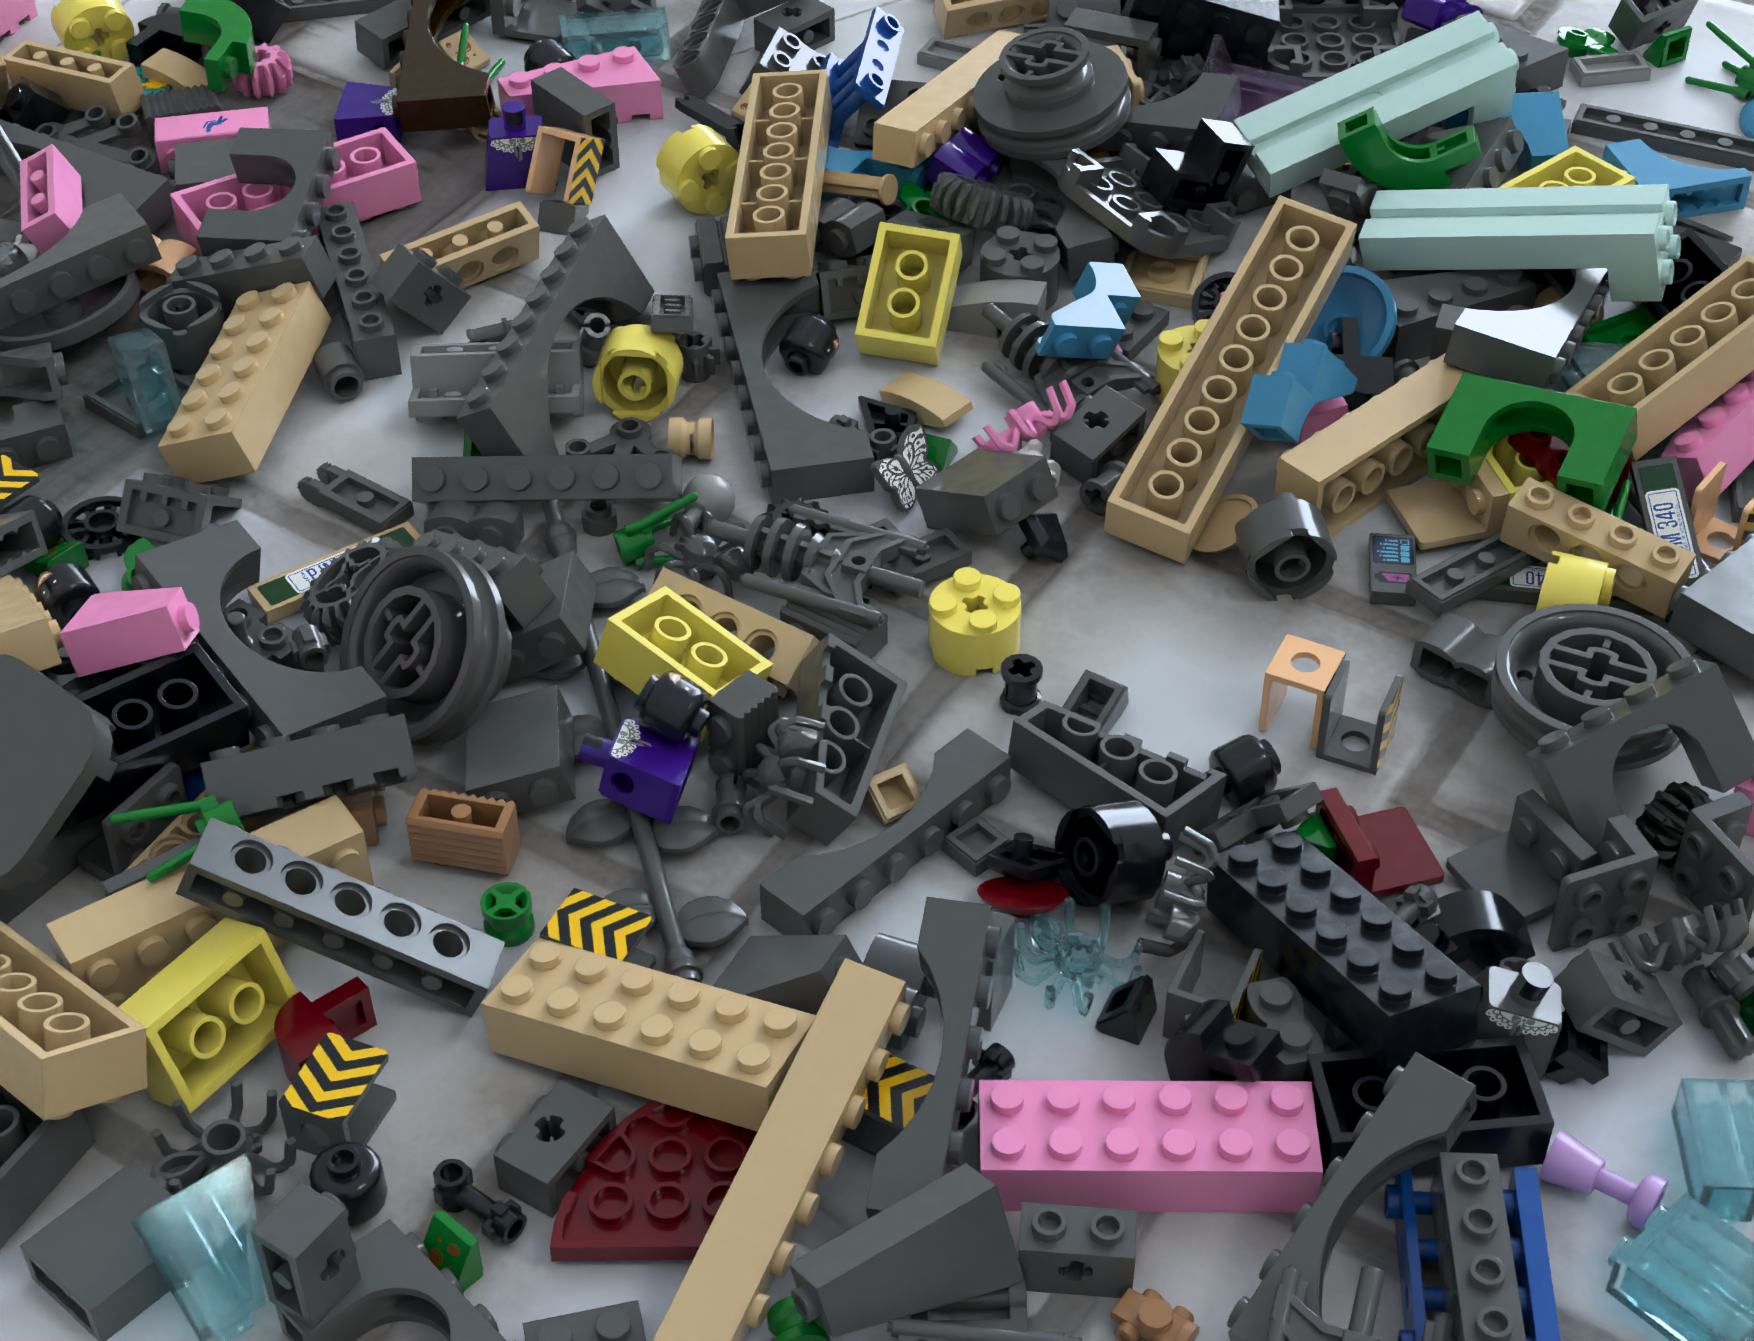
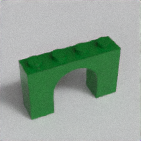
[1426,372,1637,511]

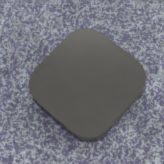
[1261,0,1403,89]
[1057,143,1241,259]
[0,654,118,895]

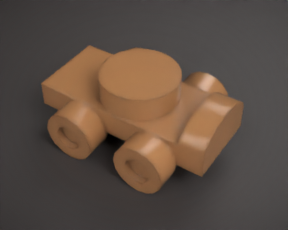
[1110,1287,1200,1341]

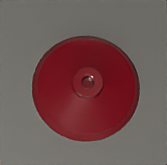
[977,876,1069,918]

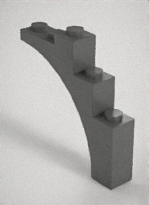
[1319,127,1429,246]

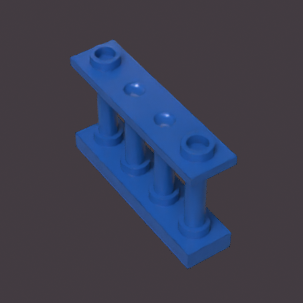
[819,6,904,148]
[1384,1167,1561,1341]

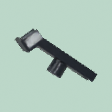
[675,93,745,150]

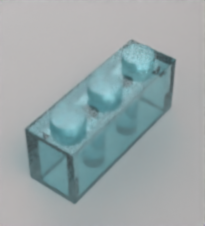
[559,7,671,61]

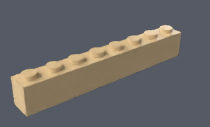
[872,30,1021,168]
[653,958,911,1341]

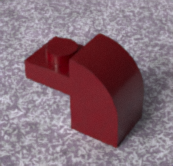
[274,976,377,1083]

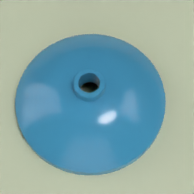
[1306,265,1397,357]

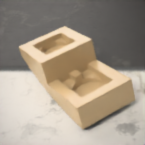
[140,48,221,95]
[879,372,973,428]

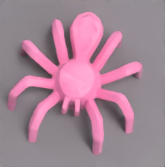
[972,379,1076,453]

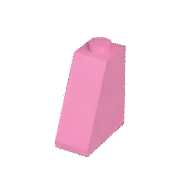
[59,587,200,677]

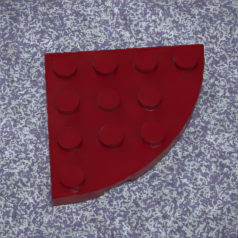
[550,1100,757,1262]

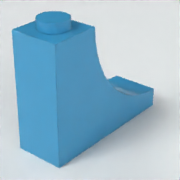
[1442,91,1569,173]
[1602,139,1752,218]

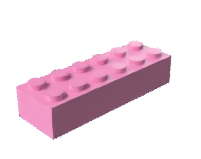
[170,127,422,257]
[978,1080,1323,1213]

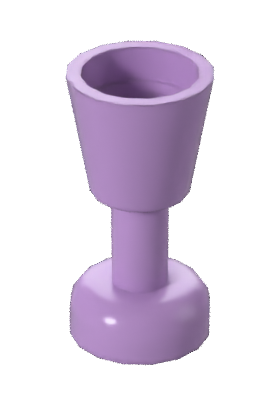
[1539,1130,1669,1232]

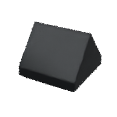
[1095,974,1157,1045]

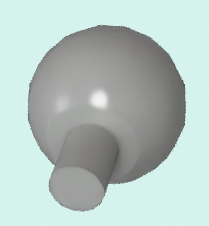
[679,473,735,533]

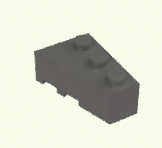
[1440,14,1569,93]

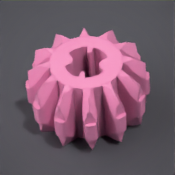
[232,43,293,100]

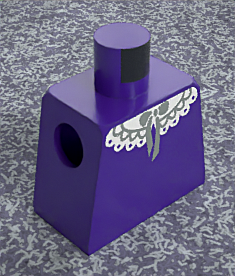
[334,82,404,143]
[485,100,558,191]
[578,718,701,824]

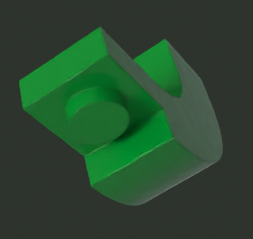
[179,0,256,92]
[1337,106,1482,190]

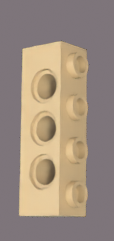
[933,0,1048,39]
[379,200,540,314]
[1499,477,1696,619]
[647,567,820,699]

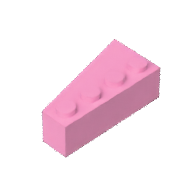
[1660,370,1754,501]

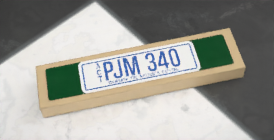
[247,521,421,624]

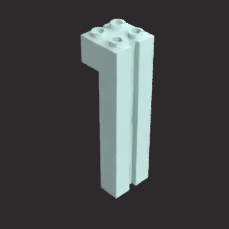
[1233,10,1519,198]
[1358,184,1681,302]

